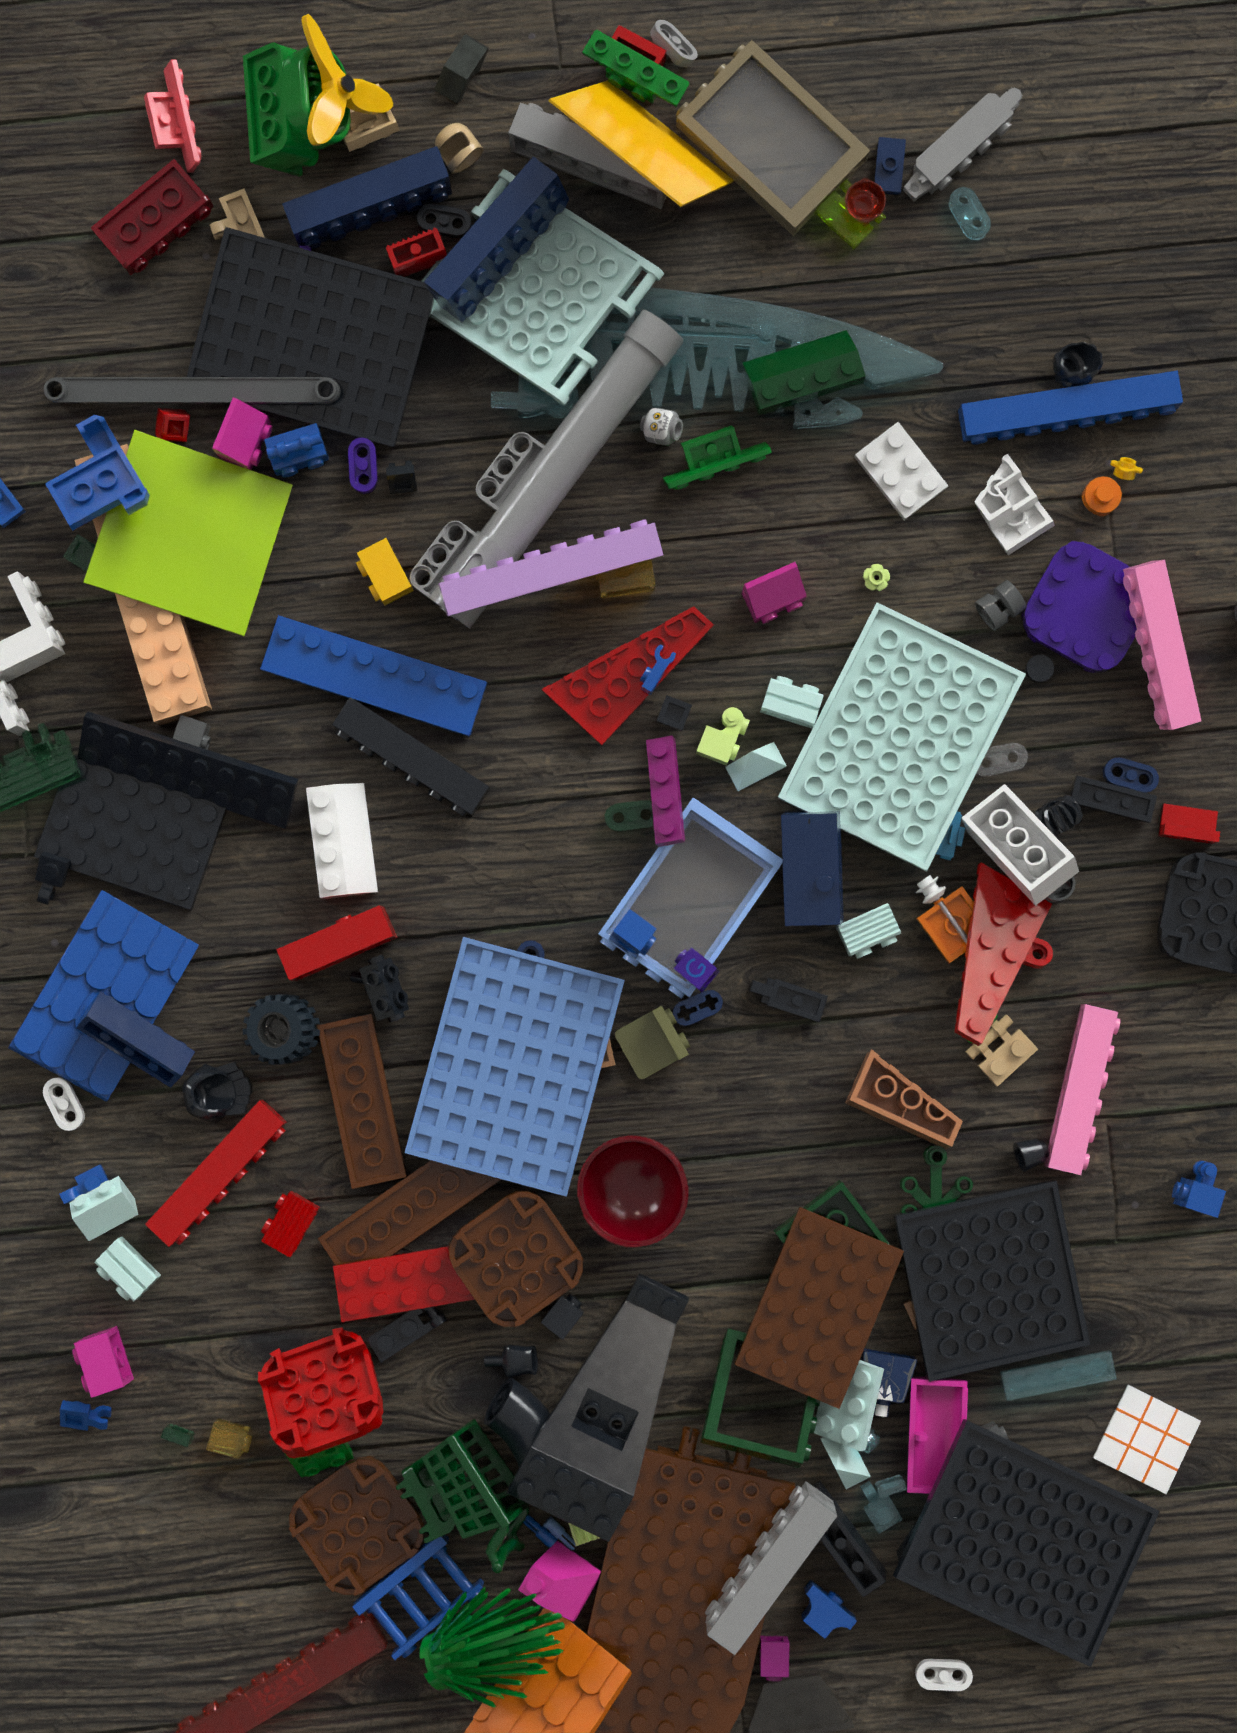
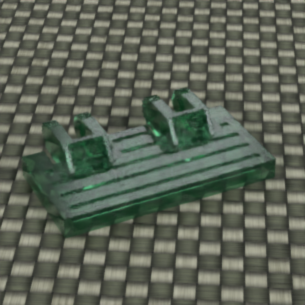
[0,723,81,812]

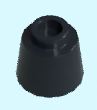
[1013,1139,1049,1172]

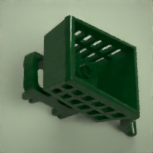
[396,1419,530,1573]

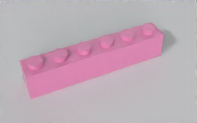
[1123,560,1201,730]
[1044,1004,1120,1175]

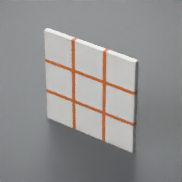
[1093,1385,1201,1494]

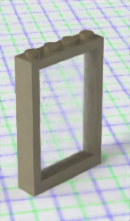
[676,40,870,236]

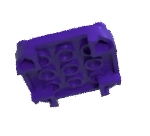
[1021,541,1137,673]

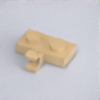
[210,189,265,240]

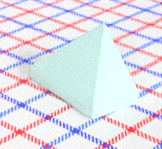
[725,742,787,791]
[820,1437,871,1489]

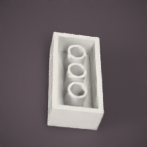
[962,784,1079,906]

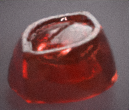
[845,178,886,228]

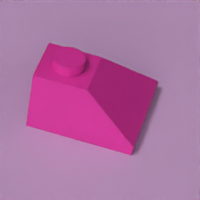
[518,1541,601,1621]

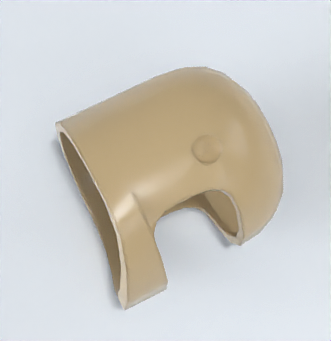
[435,123,484,174]

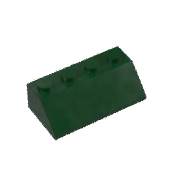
[742,330,866,416]

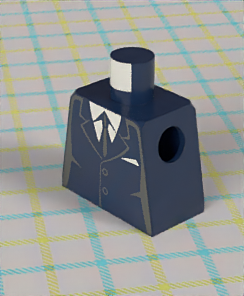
[861,1348,917,1417]

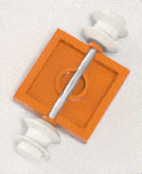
[915,875,974,963]

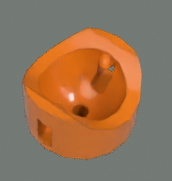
[1082,476,1122,516]

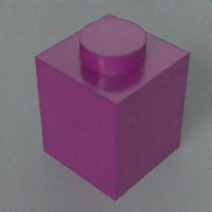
[759,1636,789,1681]

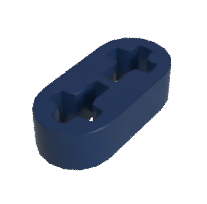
[672,990,723,1026]

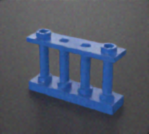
[352,1535,484,1660]

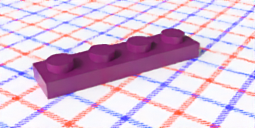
[646,735,685,847]

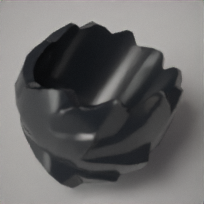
[1053,342,1103,388]

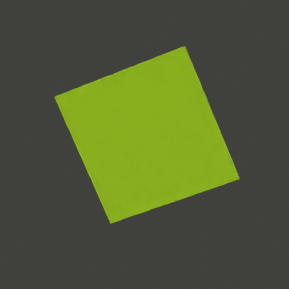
[83,430,293,636]

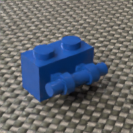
[264,423,329,477]
[1172,1160,1226,1218]

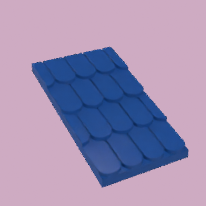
[8,890,199,1101]

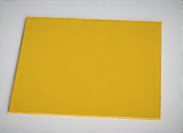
[549,80,734,207]

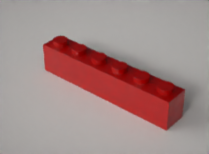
[145,1100,287,1247]

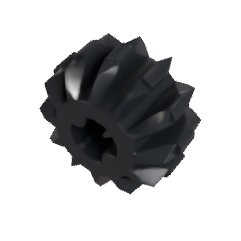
[1034,795,1083,836]

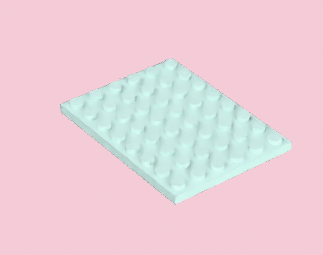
[778,603,1026,872]

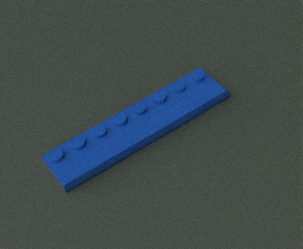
[260,615,487,737]

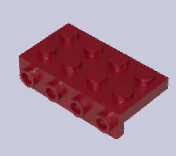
[91,159,214,276]

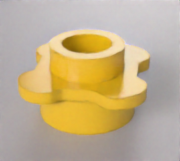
[1110,457,1143,480]

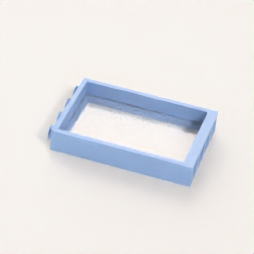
[598,798,783,999]

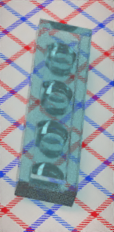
[1000,1350,1117,1401]

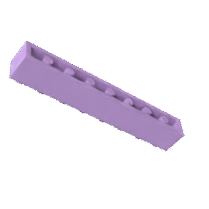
[438,520,663,616]

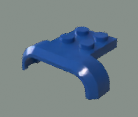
[45,415,150,531]

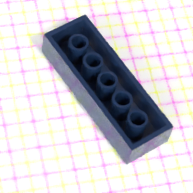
[282,146,452,250]
[424,156,569,323]

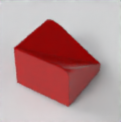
[155,408,190,442]

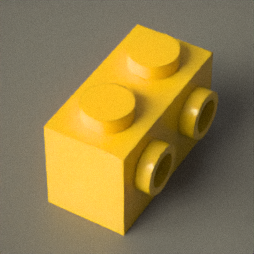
[356,538,413,606]

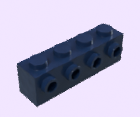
[76,992,195,1088]

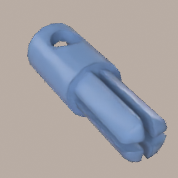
[543,1516,577,1550]

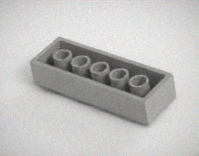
[508,102,667,209]
[705,1481,837,1655]

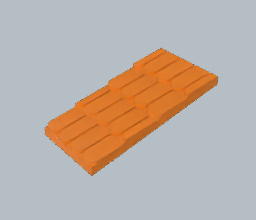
[464,1608,632,1733]

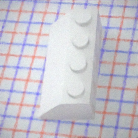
[306,783,378,899]

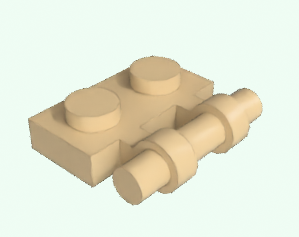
[965,1015,1038,1086]

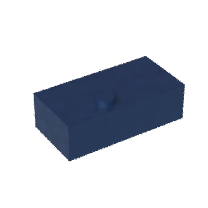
[781,811,844,926]

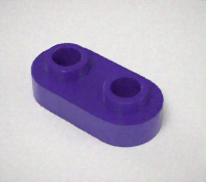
[348,438,378,494]

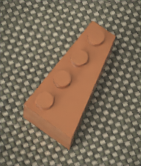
[845,1049,963,1149]

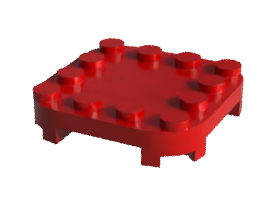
[258,1327,383,1458]

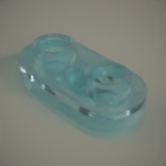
[949,187,991,240]

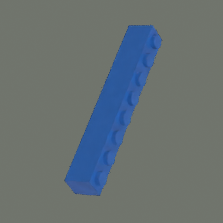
[958,370,1183,445]

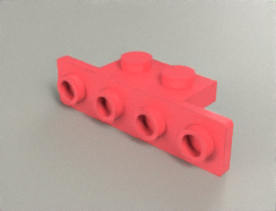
[144,59,201,173]

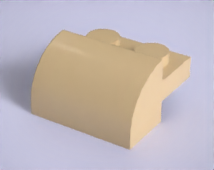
[343,83,400,152]

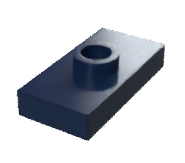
[873,137,906,195]

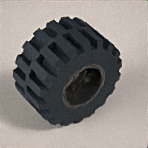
[243,994,320,1065]

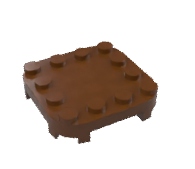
[448,1190,583,1327]
[289,1456,425,1596]

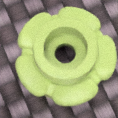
[863,564,890,591]

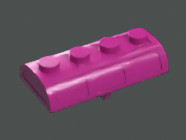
[907,1377,968,1494]

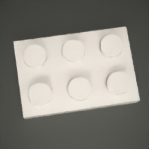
[854,422,948,521]

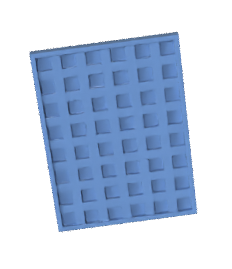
[405,937,624,1197]

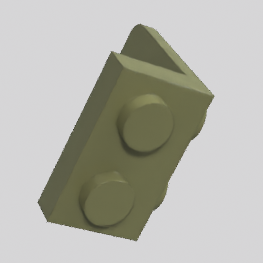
[615,1006,691,1079]

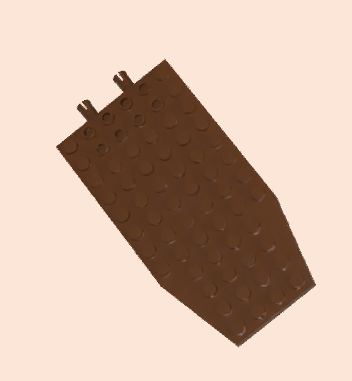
[587,1426,795,1733]

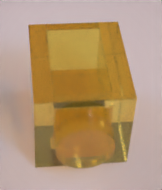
[206,1418,252,1459]

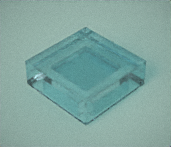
[875,1475,907,1498]

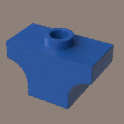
[801,1580,857,1639]

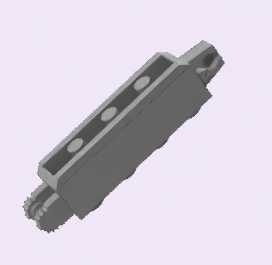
[903,87,1023,201]

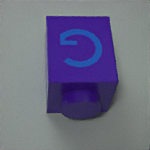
[674,947,720,992]

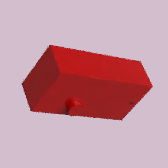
[276,905,397,981]

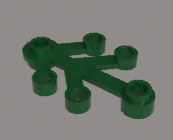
[900,1145,973,1213]

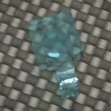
[860,1480,903,1534]

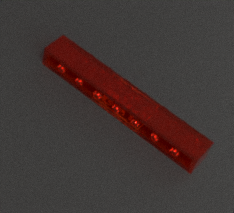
[175,1613,388,1733]

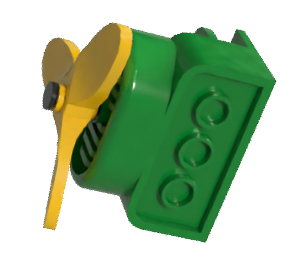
[243,14,393,177]

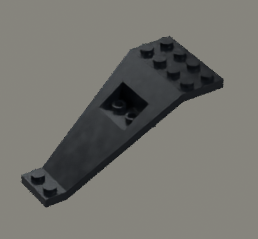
[507,1273,689,1542]

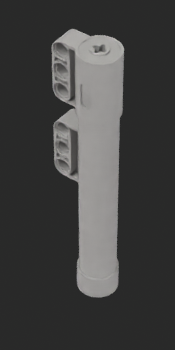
[410,310,684,629]

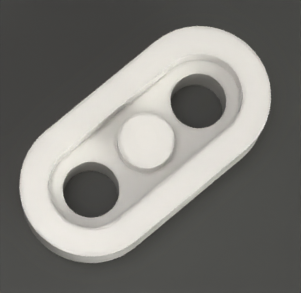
[43,1078,85,1131]
[915,1659,973,1691]

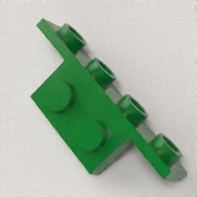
[582,30,689,107]
[663,425,772,490]

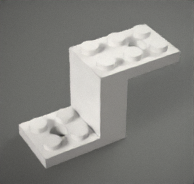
[0,571,65,736]

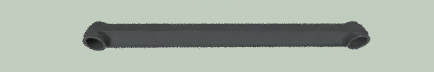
[44,377,341,404]

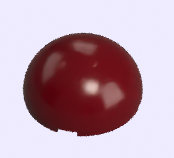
[577,1135,689,1247]

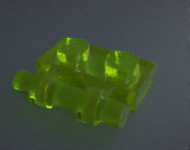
[815,179,886,250]

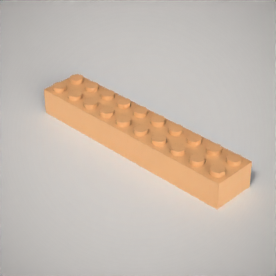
[75,444,212,726]

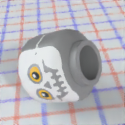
[640,407,683,446]

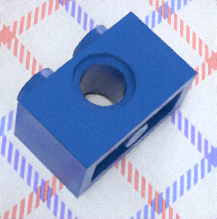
[609,909,657,959]

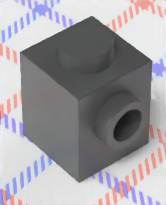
[173,715,211,750]

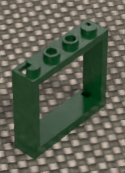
[700,1329,821,1468]

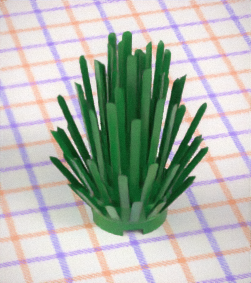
[420,1586,565,1707]

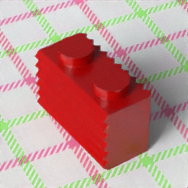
[386,228,447,277]
[260,1191,320,1257]

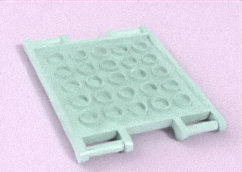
[421,169,664,406]

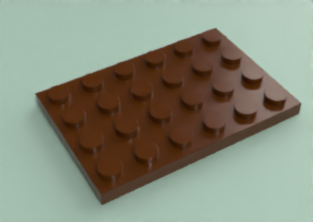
[734,1207,904,1409]

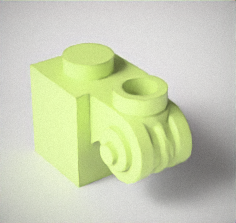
[696,707,750,765]

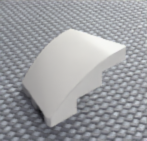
[975,454,1055,555]

